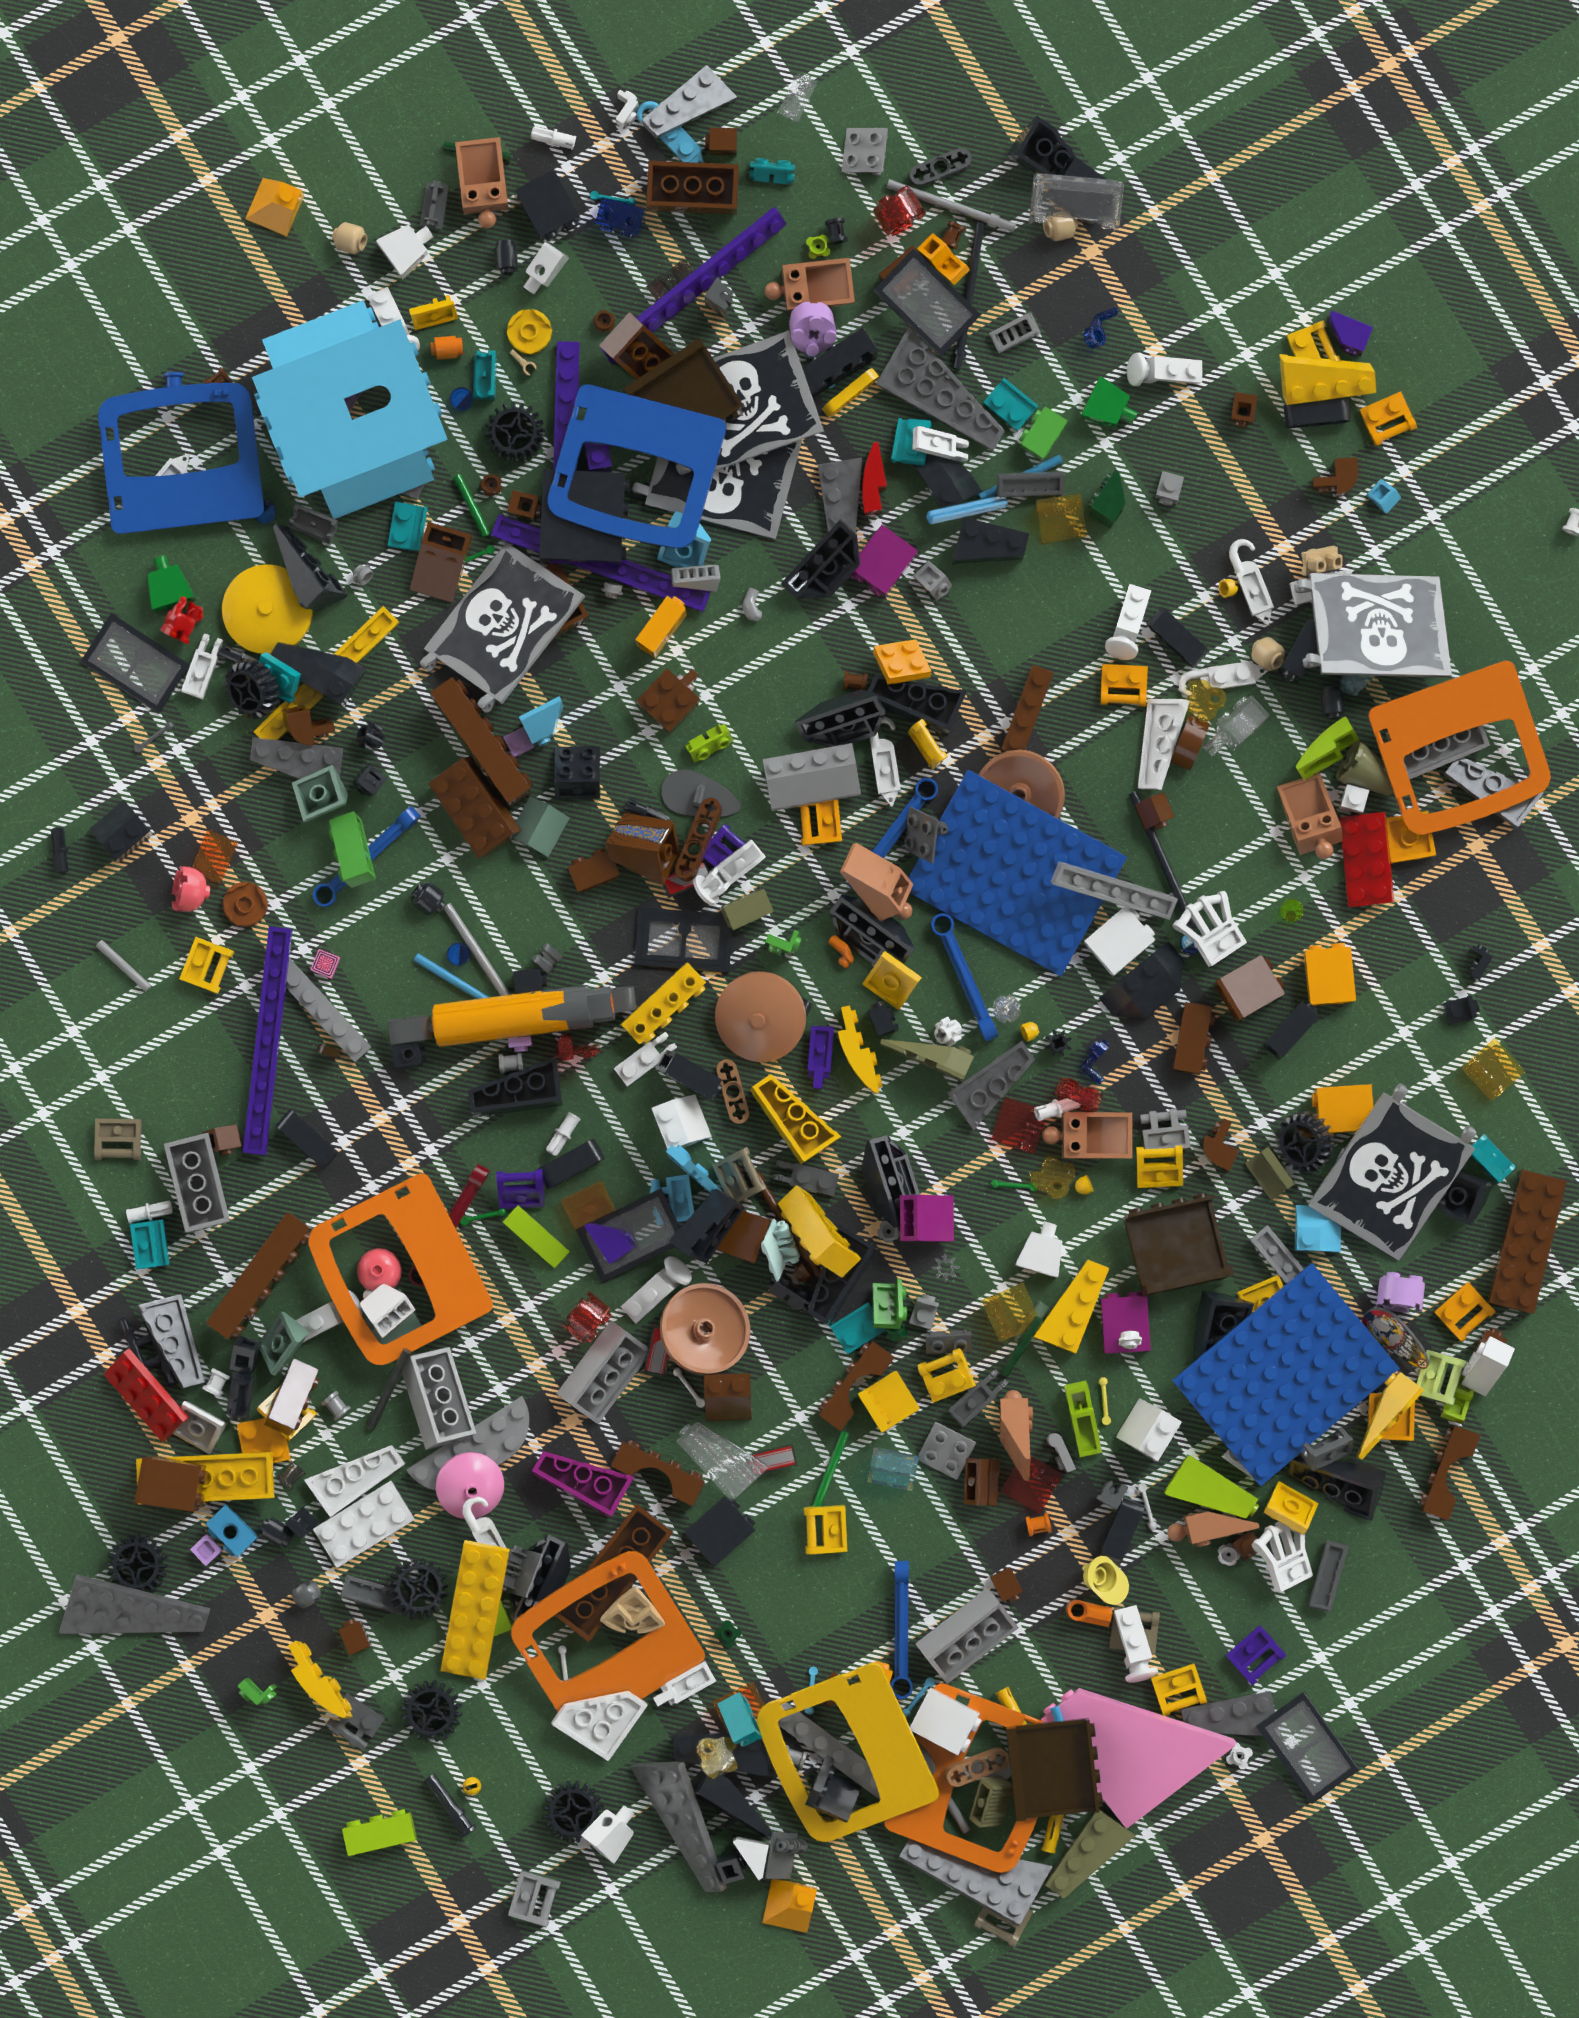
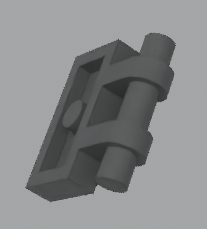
[325,1693,385,1751]

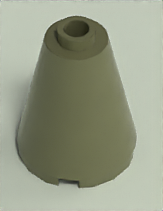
[1336,741,1394,796]

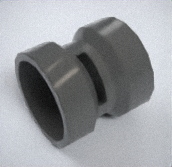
[531,942,563,974]

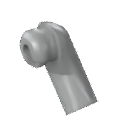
[742,587,762,622]

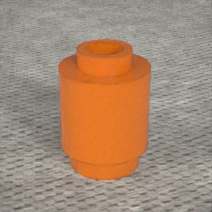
[430,336,463,360]

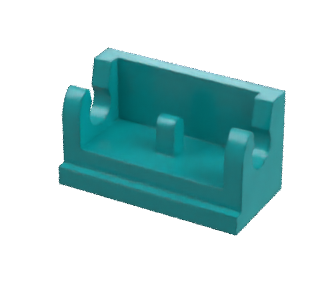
[473,350,497,400]
[1470,1134,1516,1184]
[717,1692,762,1747]

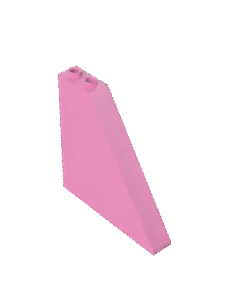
[1041,1688,1237,1829]

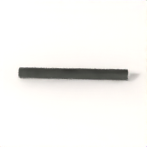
[367,1348,412,1430]

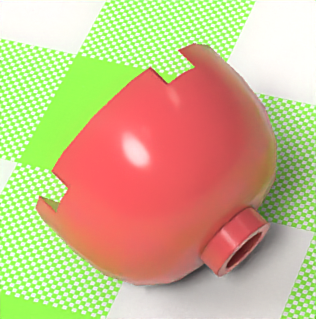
[172,866,210,912]
[356,1248,402,1291]

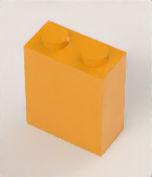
[635,596,687,659]
[1304,943,1356,1006]
[1312,1084,1373,1134]

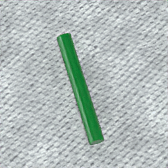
[453,474,491,538]

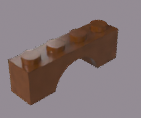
[1001,665,1054,753]
[818,1341,895,1431]
[1419,1425,1481,1521]
[611,1439,705,1506]

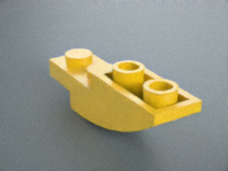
[837,1005,883,1094]
[288,1641,353,1719]

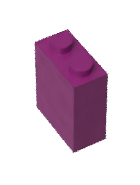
[851,524,918,597]
[900,1195,954,1242]
[1100,1292,1151,1354]

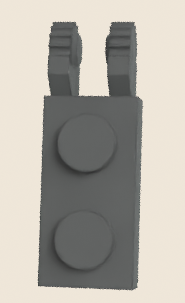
[772,1160,839,1196]
[947,1369,1008,1427]

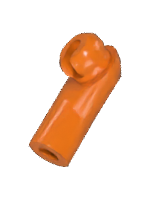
[828,935,854,968]

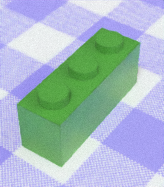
[328,811,376,888]

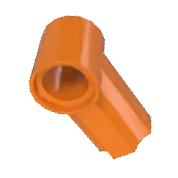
[1065,1599,1113,1627]

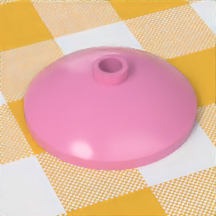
[435,1452,504,1519]

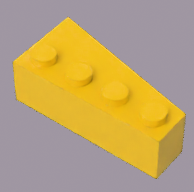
[1279,354,1376,405]
[750,1074,841,1165]
[777,1185,861,1277]
[1033,1260,1109,1354]

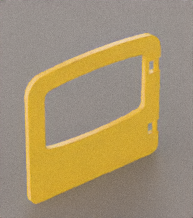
[757,1662,939,1842]

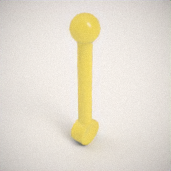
[1099,1377,1111,1425]

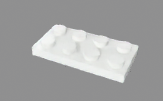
[313,1481,415,1568]

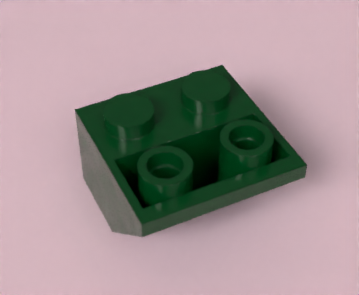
[1088,469,1126,529]

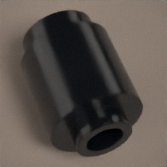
[494,240,518,275]
[1320,685,1345,719]
[259,1517,295,1548]

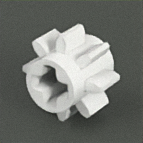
[934,1017,962,1046]

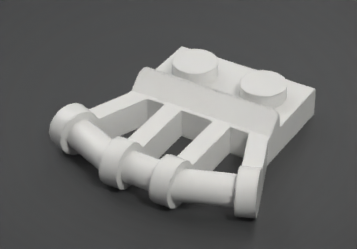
[1172,891,1247,967]
[1251,1521,1313,1592]

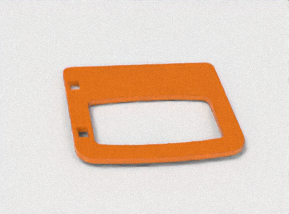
[1368,661,1551,835]
[308,1173,493,1365]
[511,1551,705,1712]
[884,1683,1044,1873]

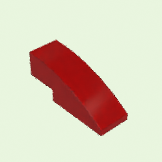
[862,442,887,516]

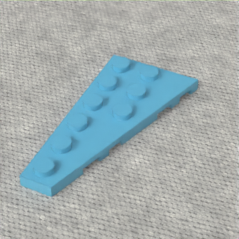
[666,1145,722,1193]

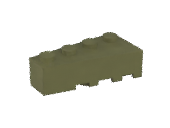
[1044,1809,1136,1898]

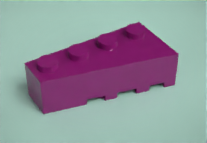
[531,1451,634,1519]

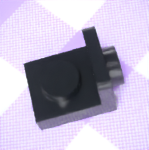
[1469,944,1493,982]
[1443,995,1480,1025]
[285,1507,319,1539]

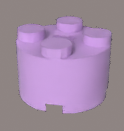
[789,302,837,356]
[1376,1272,1425,1313]

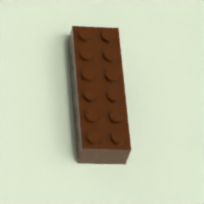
[430,677,533,808]
[1487,1169,1567,1314]
[206,1212,312,1340]
[554,1504,674,1642]

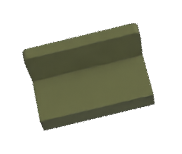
[1245,1147,1295,1200]

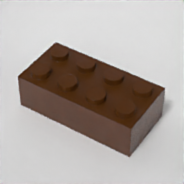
[647,161,739,215]
[428,756,522,858]

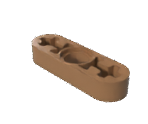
[717,1059,749,1124]
[944,1747,1010,1787]

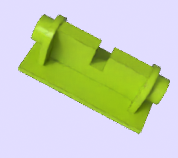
[685,724,734,763]

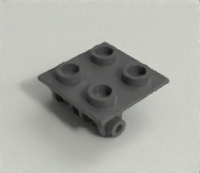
[904,807,948,863]
[503,1545,543,1598]
[765,1832,808,1879]

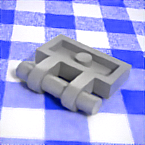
[1140,1108,1191,1149]

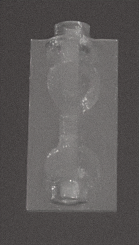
[778,73,817,123]

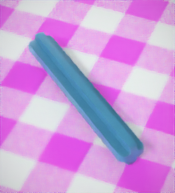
[926,496,1008,524]

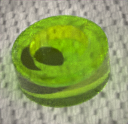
[1280,899,1304,922]

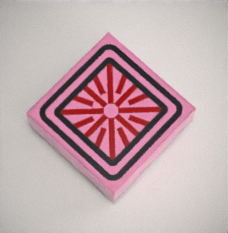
[310,949,340,979]

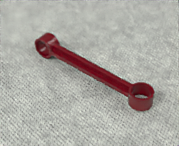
[409,1163,490,1287]

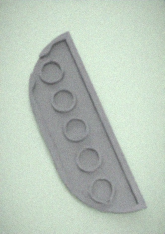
[407,1396,529,1490]

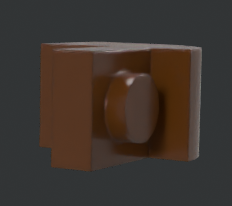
[1312,457,1358,498]
[282,705,335,745]
[1170,715,1210,771]
[1202,1118,1239,1172]

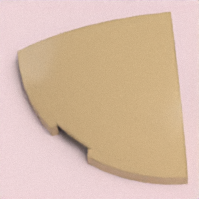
[600,1585,665,1634]

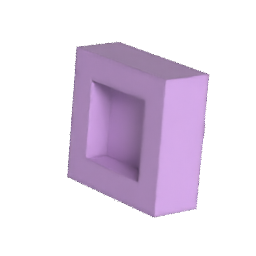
[503,727,534,757]
[508,1036,532,1052]
[190,1534,223,1566]

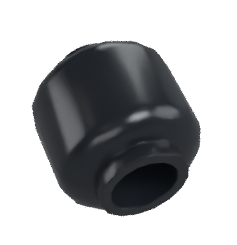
[410,881,445,915]

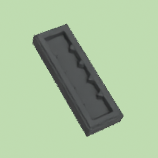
[996,471,1064,497]
[1308,1540,1349,1612]
[340,1575,408,1616]

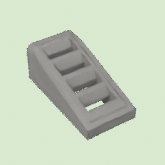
[989,313,1041,354]
[671,565,720,592]

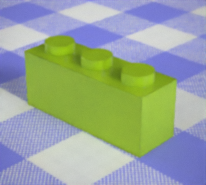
[342,1809,417,1856]

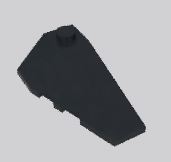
[1007,116,1076,183]
[912,453,982,509]
[270,642,367,708]
[1437,1170,1493,1226]
[1193,1291,1254,1362]
[1288,1457,1386,1521]

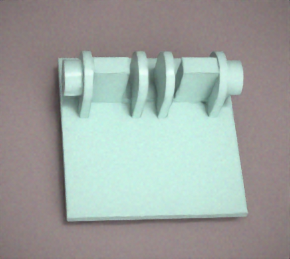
[761,1218,800,1282]

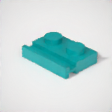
[983,378,1039,432]
[891,418,932,465]
[388,502,428,552]
[259,652,301,703]
[130,1219,170,1270]
[830,1302,886,1355]

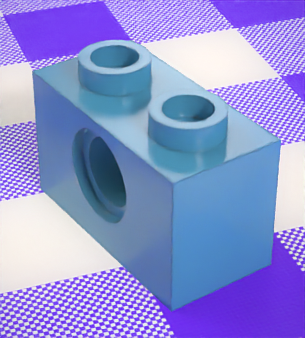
[206,1504,259,1557]

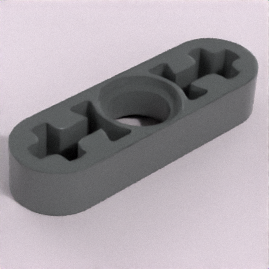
[909,148,972,187]

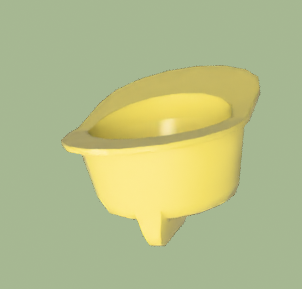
[1083,1556,1129,1605]

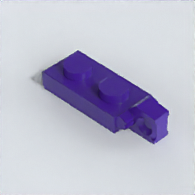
[808,1025,834,1090]

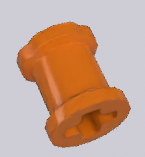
[1026,1512,1052,1537]

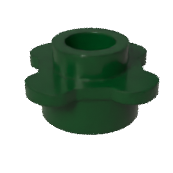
[885,1325,908,1342]
[714,1620,742,1648]

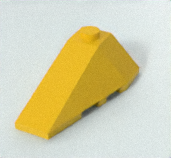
[1356,1372,1424,1460]

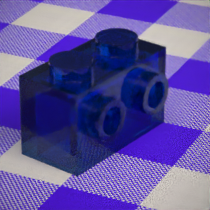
[595,197,647,239]

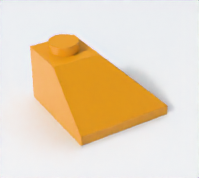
[245,178,304,237]
[762,1879,817,1933]

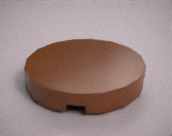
[222,881,268,927]

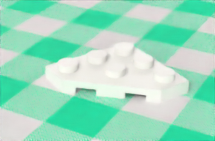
[551,1691,647,1761]

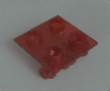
[555,1033,601,1061]
[1054,1077,1103,1112]
[991,1097,1046,1154]
[1000,1456,1063,1514]

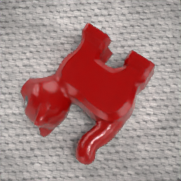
[160,596,203,644]

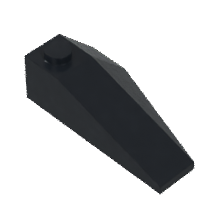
[273,524,348,611]
[691,1767,772,1839]

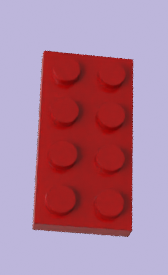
[1340,812,1395,908]
[104,1349,189,1443]

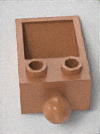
[455,137,509,229]
[764,258,855,315]
[1277,773,1343,859]
[840,843,913,921]
[1042,1112,1132,1159]
[999,1390,1033,1481]
[1167,1511,1259,1547]

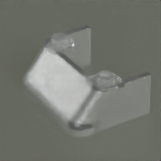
[1029,174,1124,231]

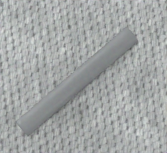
[96,940,152,992]

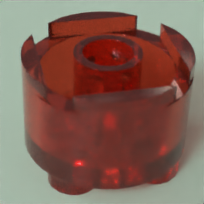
[873,185,926,237]
[561,1291,612,1344]

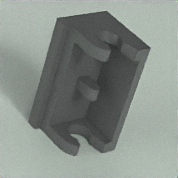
[704,278,733,319]
[289,504,340,545]
[1300,1427,1353,1471]
[1094,1481,1128,1509]

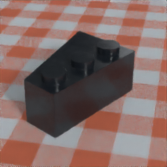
[952,517,1030,565]
[669,1189,745,1264]

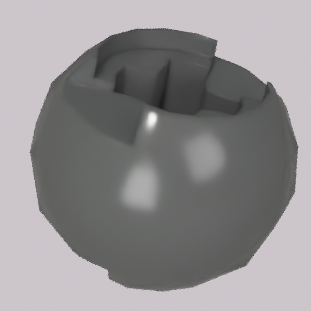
[292,1580,321,1608]

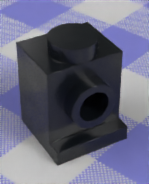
[351,764,387,796]
[868,1001,899,1037]
[229,1336,262,1375]
[716,1848,747,1884]

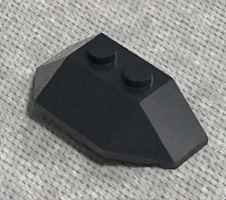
[781,519,861,599]
[795,689,886,747]
[829,895,915,965]
[1098,941,1183,1019]
[861,1135,920,1228]
[509,1535,571,1621]

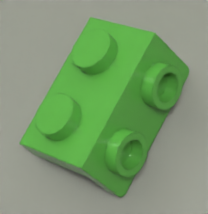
[765,930,802,956]
[871,1278,907,1329]
[238,1678,277,1705]

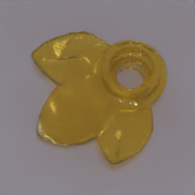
[1186,679,1226,723]
[1030,1155,1076,1199]
[697,1737,738,1779]

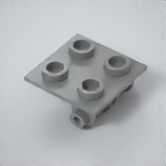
[842,128,888,176]
[916,1422,976,1480]

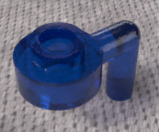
[1084,307,1118,349]
[1080,1039,1110,1085]

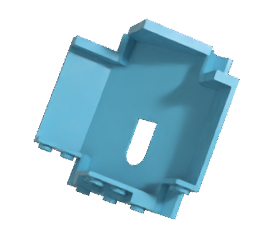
[252,300,448,519]

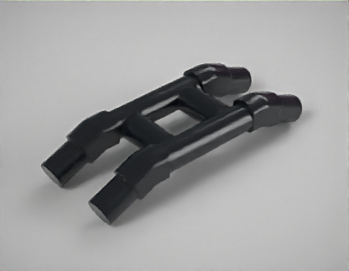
[118,1314,177,1387]

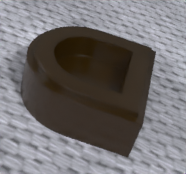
[316,1043,342,1060]

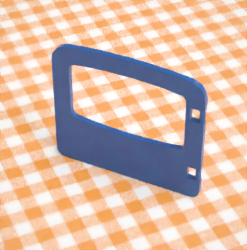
[98,383,264,534]
[548,384,726,549]

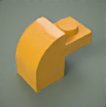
[917,233,970,285]

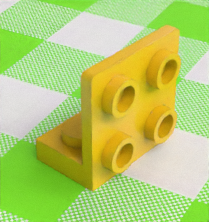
[858,1371,920,1433]

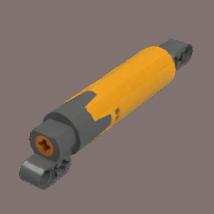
[387,985,637,1047]

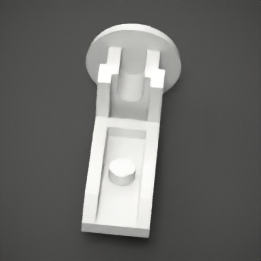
[368,287,420,350]
[1127,353,1202,386]
[1105,584,1151,660]
[693,840,766,905]
[621,1256,692,1324]
[295,1290,363,1342]
[1114,1605,1158,1683]

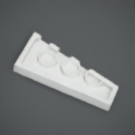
[1138,699,1190,790]
[304,1445,405,1517]

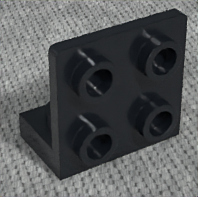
[554,746,601,799]
[805,1755,861,1823]

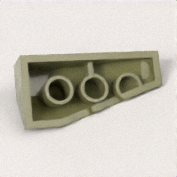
[880,1039,974,1082]

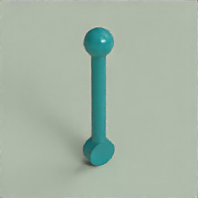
[590,191,636,206]

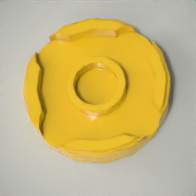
[507,309,552,355]

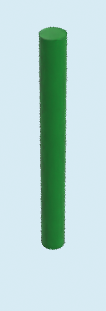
[811,1430,849,1519]

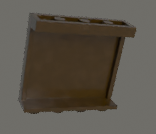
[624,338,746,422]
[1123,1193,1234,1297]
[1006,1718,1103,1821]

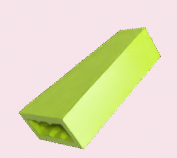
[1163,1454,1259,1518]

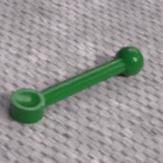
[465,545,495,564]
[990,1179,1038,1191]
[460,1209,507,1225]

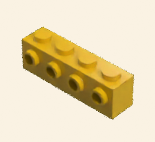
[621,962,706,1044]

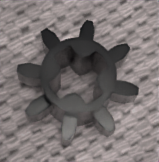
[357,722,385,751]
[1045,1030,1072,1057]

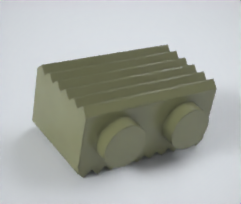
[969,1775,1013,1828]

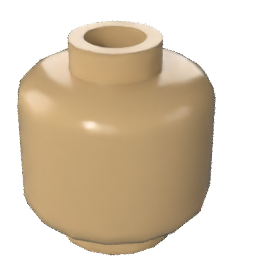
[1043,210,1078,241]
[332,222,367,254]
[1251,637,1285,671]

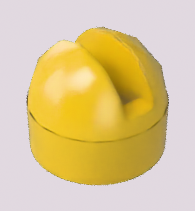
[1218,579,1238,598]
[1020,1022,1039,1042]
[1075,1175,1094,1195]
[463,1777,481,1796]

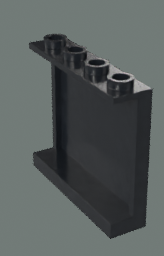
[539,469,630,567]

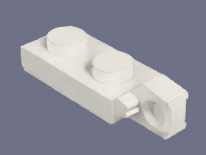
[653,1661,716,1706]

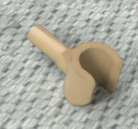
[510,349,537,376]

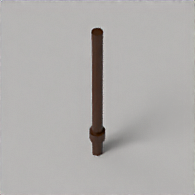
[742,1163,821,1278]

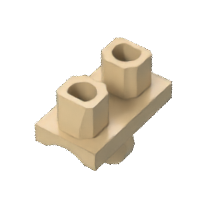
[1301,546,1342,576]

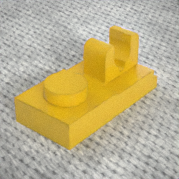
[409,295,458,330]

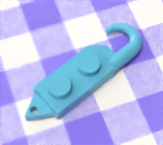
[637,101,703,163]

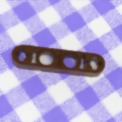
[675,798,722,882]

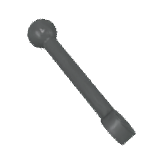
[134,721,174,753]

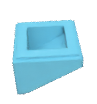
[1366,479,1401,513]

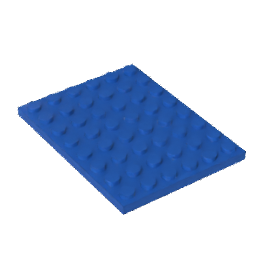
[909,769,1127,976]
[1172,1263,1400,1486]

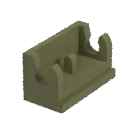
[719,889,774,930]

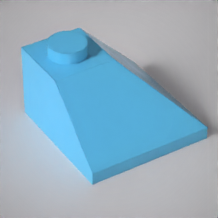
[657,511,711,568]
[519,696,563,747]
[1295,1205,1341,1252]

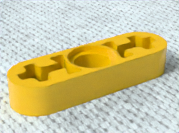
[822,368,879,418]

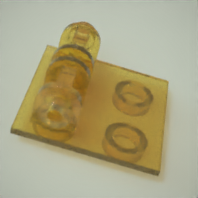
[1036,493,1087,544]
[1461,1038,1525,1102]
[982,1282,1038,1342]

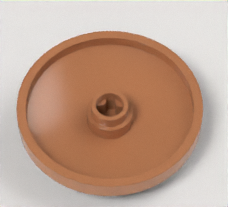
[979,750,1065,818]
[715,972,806,1062]
[660,1283,750,1375]

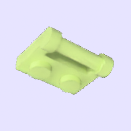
[1417,1350,1467,1405]

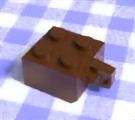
[636,668,701,735]

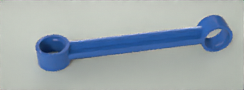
[847,778,938,891]
[313,806,421,907]
[931,913,999,1042]
[890,1561,913,1699]

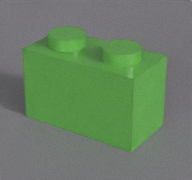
[1019,407,1068,462]

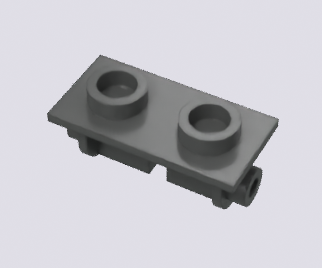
[420,180,449,230]
[925,1329,972,1354]

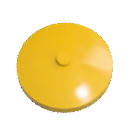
[222,564,313,655]

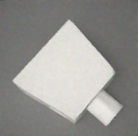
[376,225,433,280]
[523,242,569,294]
[1015,1221,1062,1278]
[360,1284,415,1338]
[581,1806,634,1864]

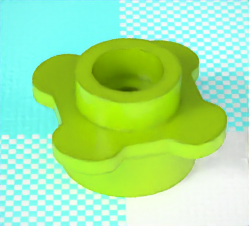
[806,235,830,259]

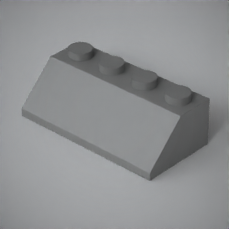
[1385,725,1490,780]
[763,743,861,811]
[164,1133,230,1233]
[556,1320,650,1424]
[402,1347,477,1450]
[916,1587,1019,1684]

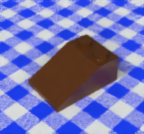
[599,312,675,380]

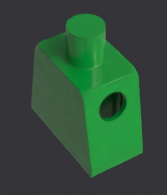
[1081,376,1138,428]
[147,556,196,613]

